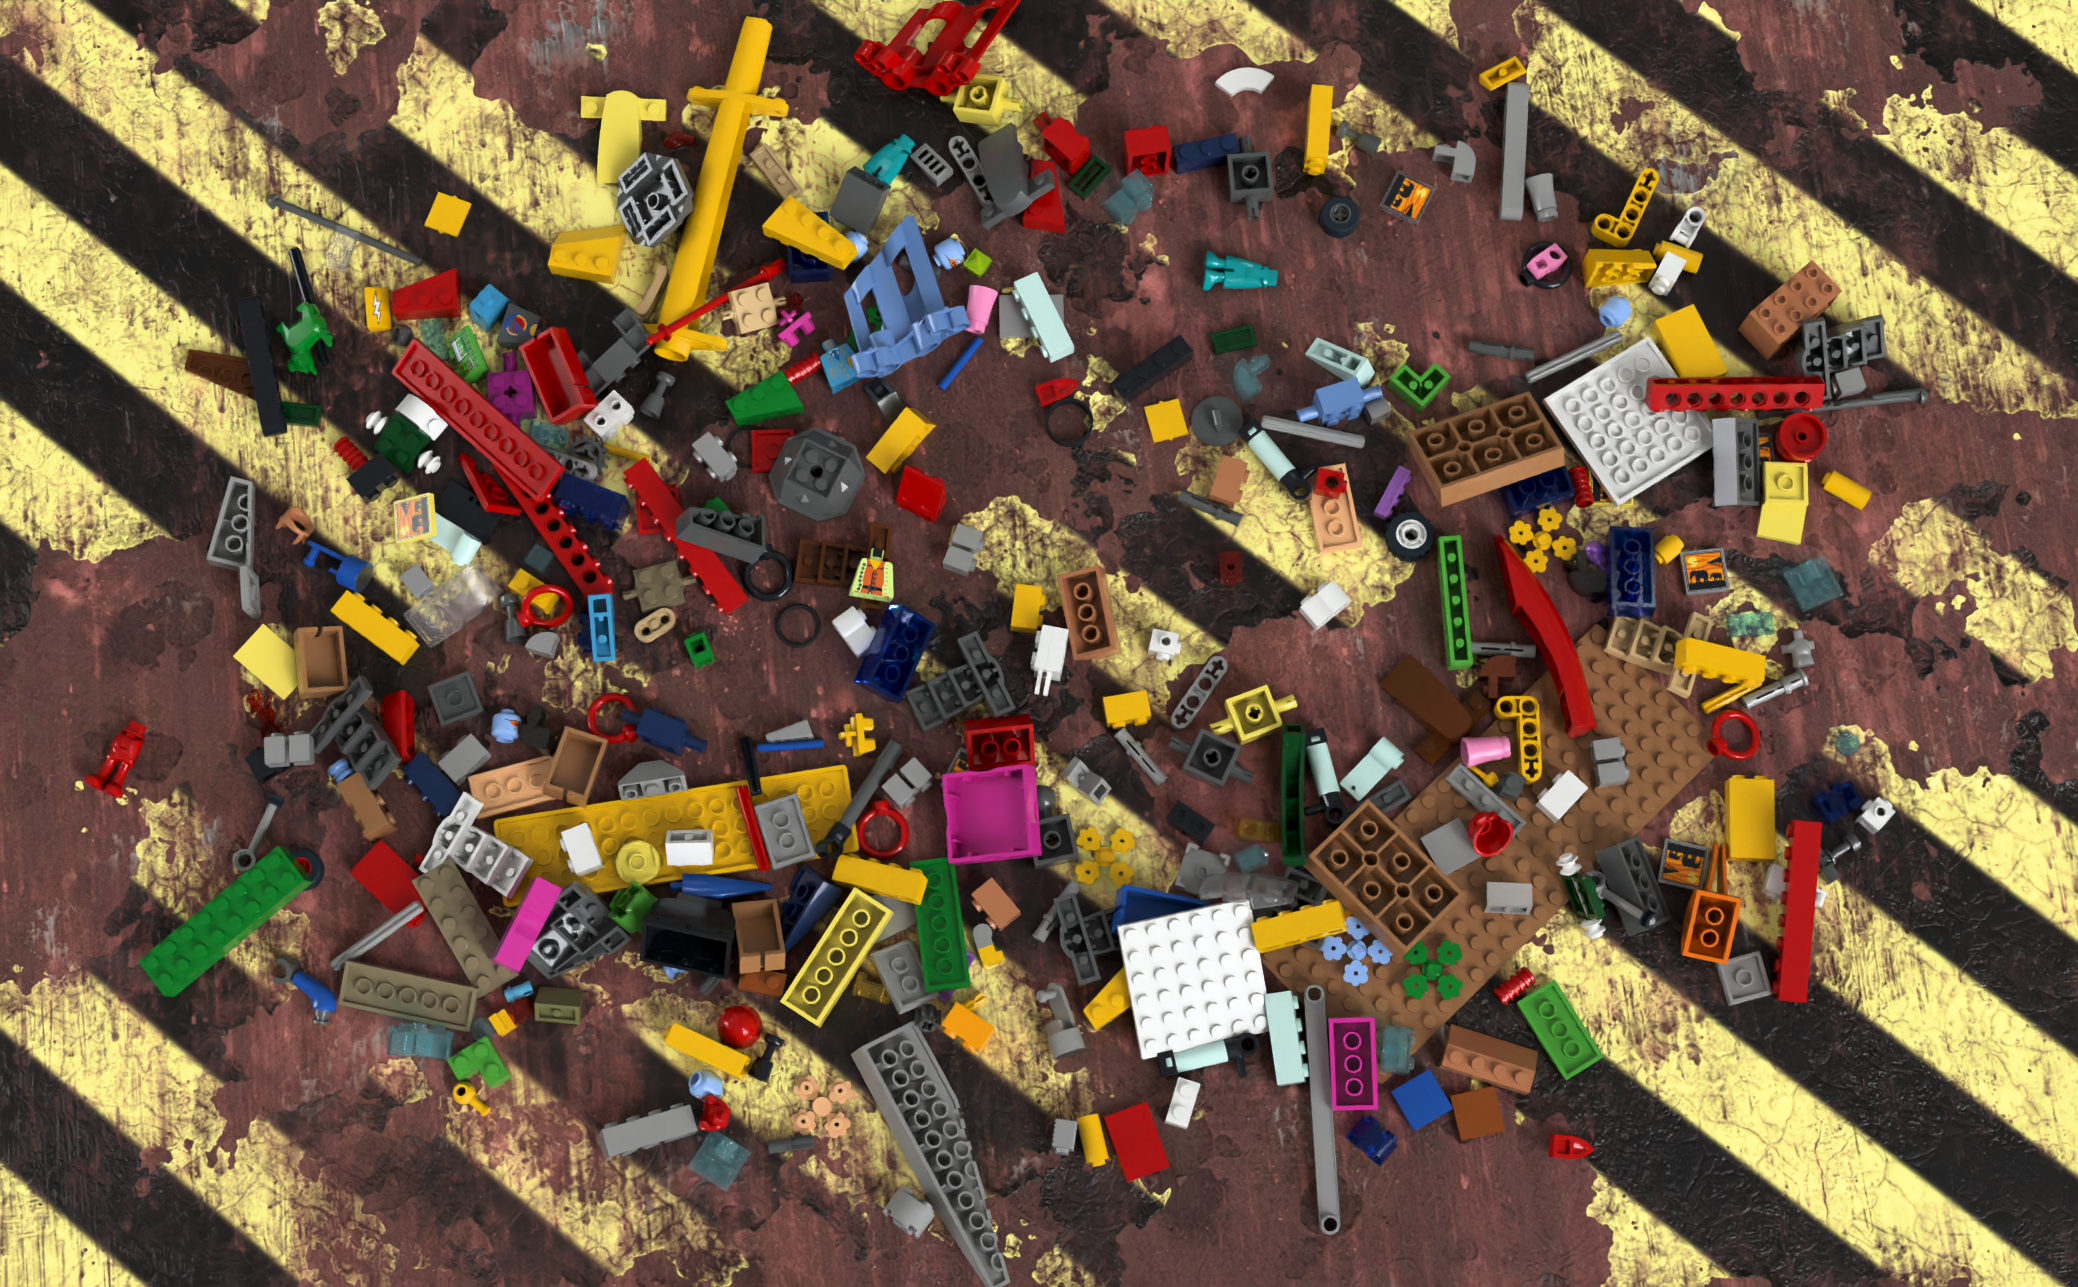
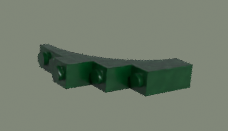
[1279,723,1306,867]

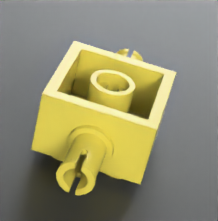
[940,74,1024,127]
[1210,685,1297,746]

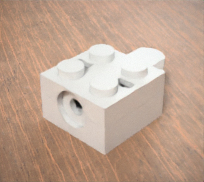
[1031,625,1069,696]

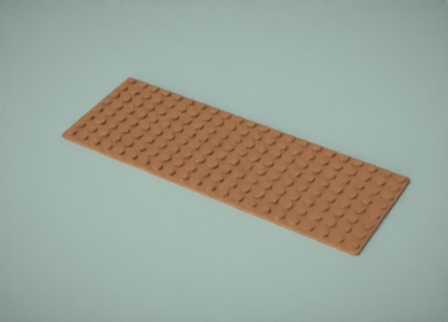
[1259,624,1715,1084]

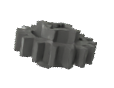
[563,434,610,482]

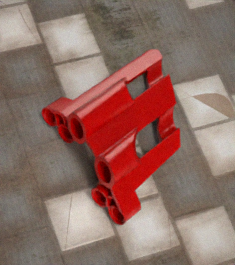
[854,0,1021,96]

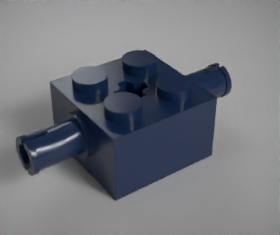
[621,707,708,757]

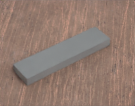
[1444,763,1527,838]

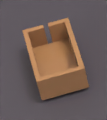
[293,626,348,699]
[543,726,608,808]
[731,899,786,974]

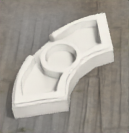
[1215,67,1274,97]

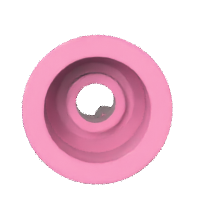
[964,285,998,334]
[1460,736,1511,768]

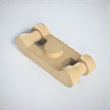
[636,265,670,321]

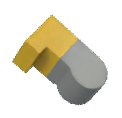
[973,923,1005,968]

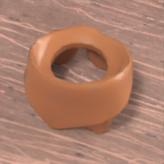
[275,506,313,545]

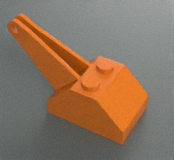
[1681,841,1742,965]

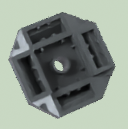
[618,152,694,248]
[768,427,866,523]

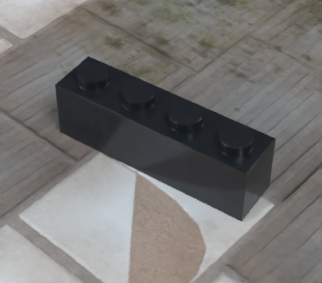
[1110,335,1193,407]

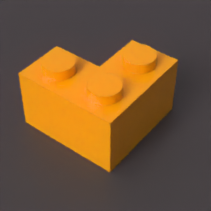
[941,1002,995,1054]

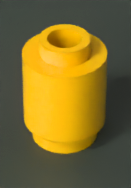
[1651,534,1684,565]

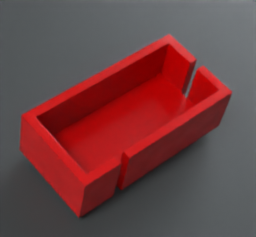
[519,327,599,425]

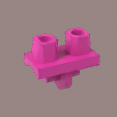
[775,310,816,348]

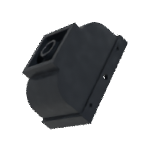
[640,893,736,980]

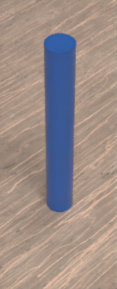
[937,336,983,391]
[757,739,824,752]

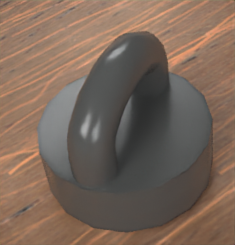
[391,324,414,346]

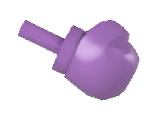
[1583,540,1609,577]

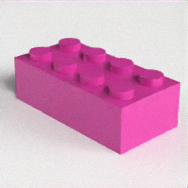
[1328,1016,1379,1111]

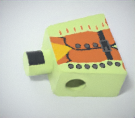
[849,548,894,603]

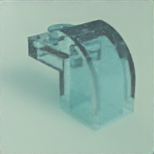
[1232,354,1271,403]

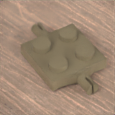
[622,560,697,613]

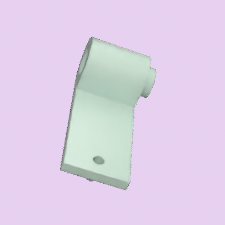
[428,512,482,567]
[1338,736,1404,802]

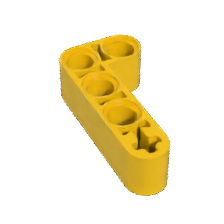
[1591,168,1659,248]
[1493,696,1542,785]

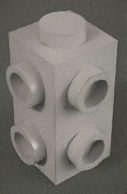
[692,431,738,482]

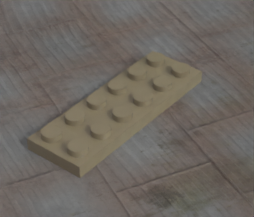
[412,858,520,998]
[338,959,480,1032]

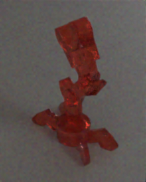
[246,689,282,740]

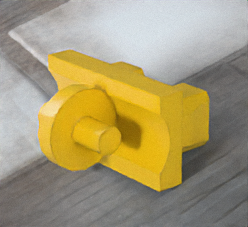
[838,713,876,757]

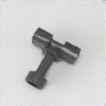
[1818,833,1861,885]

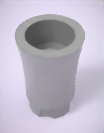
[1524,173,1558,222]

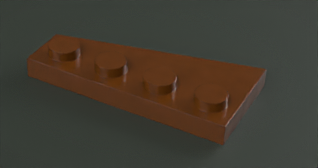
[184,349,256,401]

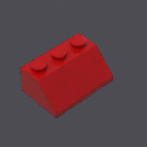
[380,690,415,765]
[963,714,1035,771]

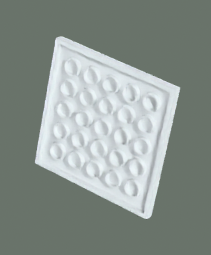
[1543,336,1713,507]
[1117,897,1269,1059]

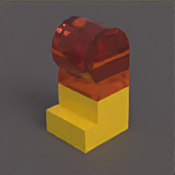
[488,996,535,1037]

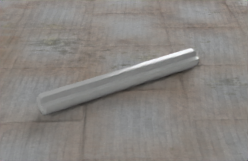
[1525,330,1623,383]
[1261,415,1365,449]
[330,901,424,971]

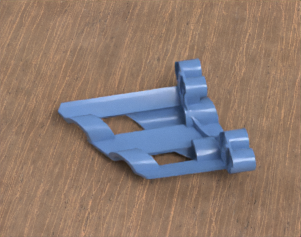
[844,215,970,378]

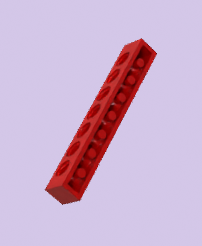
[1645,376,1825,412]
[492,463,614,601]

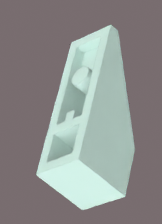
[1305,337,1375,389]

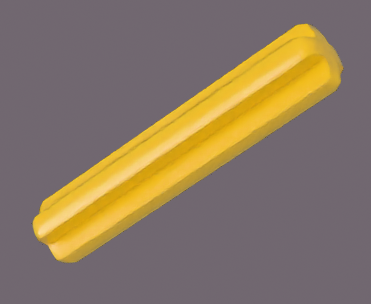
[1701,682,1762,714]

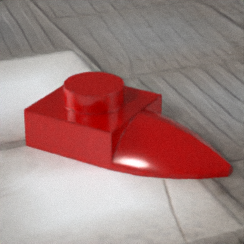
[1034,378,1079,408]
[1548,1134,1594,1159]

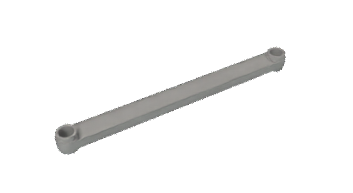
[1303,984,1340,1235]

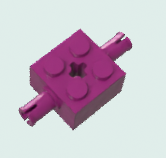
[487,352,537,428]

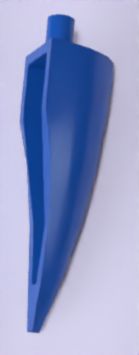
[671,874,772,900]

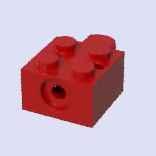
[1033,112,1090,177]

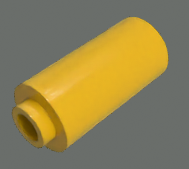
[1652,240,1703,274]
[1821,470,1872,510]
[1076,1114,1109,1167]

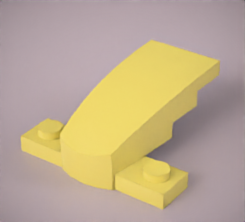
[581,90,667,183]

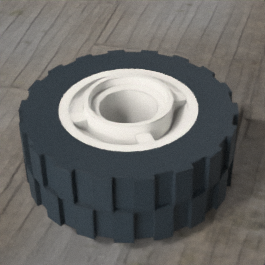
[1385,512,1435,562]

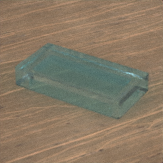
[420,318,450,361]
[1726,612,1774,638]

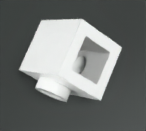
[1148,628,1182,661]
[1856,797,1896,834]

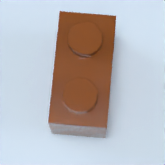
[738,969,789,999]

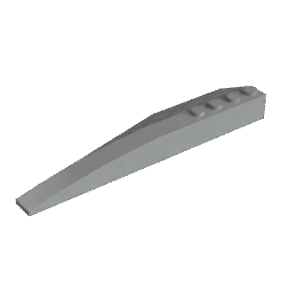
[851,1020,1010,1287]

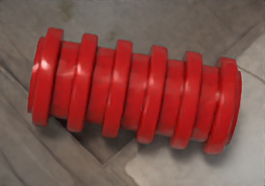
[782,352,823,386]
[333,437,369,472]
[1567,466,1595,508]
[1493,967,1536,1005]

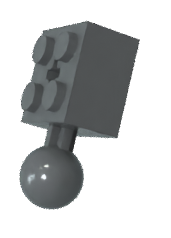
[1032,785,1079,870]

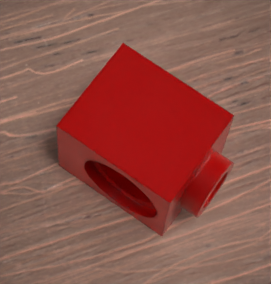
[1313,467,1347,499]

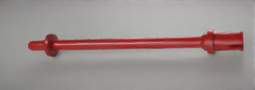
[645,258,787,345]

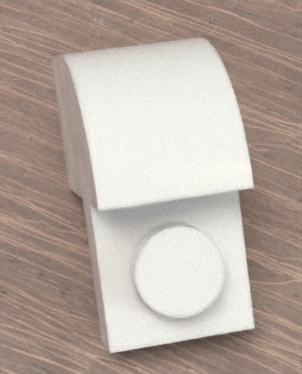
[395,394,448,441]

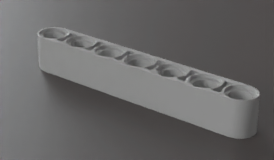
[1499,82,1529,221]

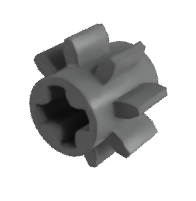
[914,1004,941,1032]

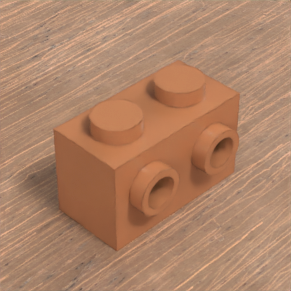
[1208,455,1250,508]
[971,877,1021,931]

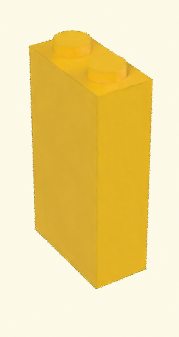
[1303,84,1333,175]
[1651,304,1728,394]
[1725,775,1775,862]
[663,1022,752,1081]

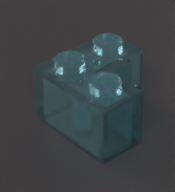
[1104,168,1154,228]
[387,1023,454,1060]

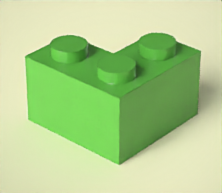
[1387,362,1451,414]
[447,1036,513,1089]

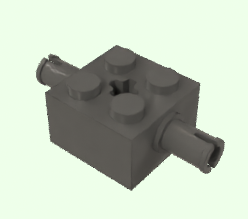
[1226,136,1274,221]
[1168,728,1255,791]

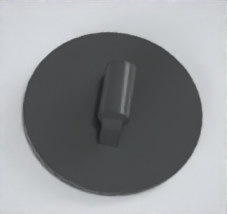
[1191,396,1243,446]

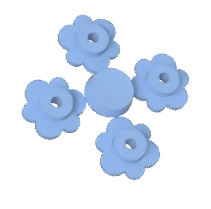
[1322,916,1393,986]

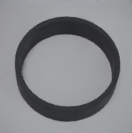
[1046,398,1093,447]

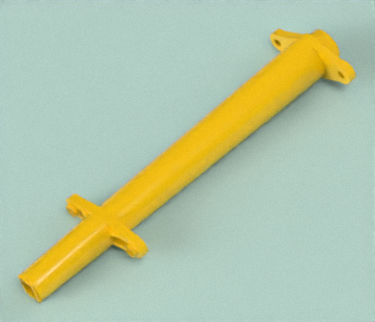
[642,16,789,362]

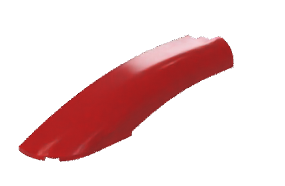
[1493,534,1597,739]

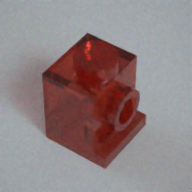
[1218,551,1242,585]

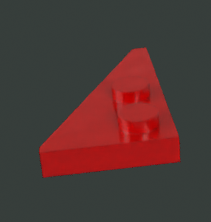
[458,452,523,516]

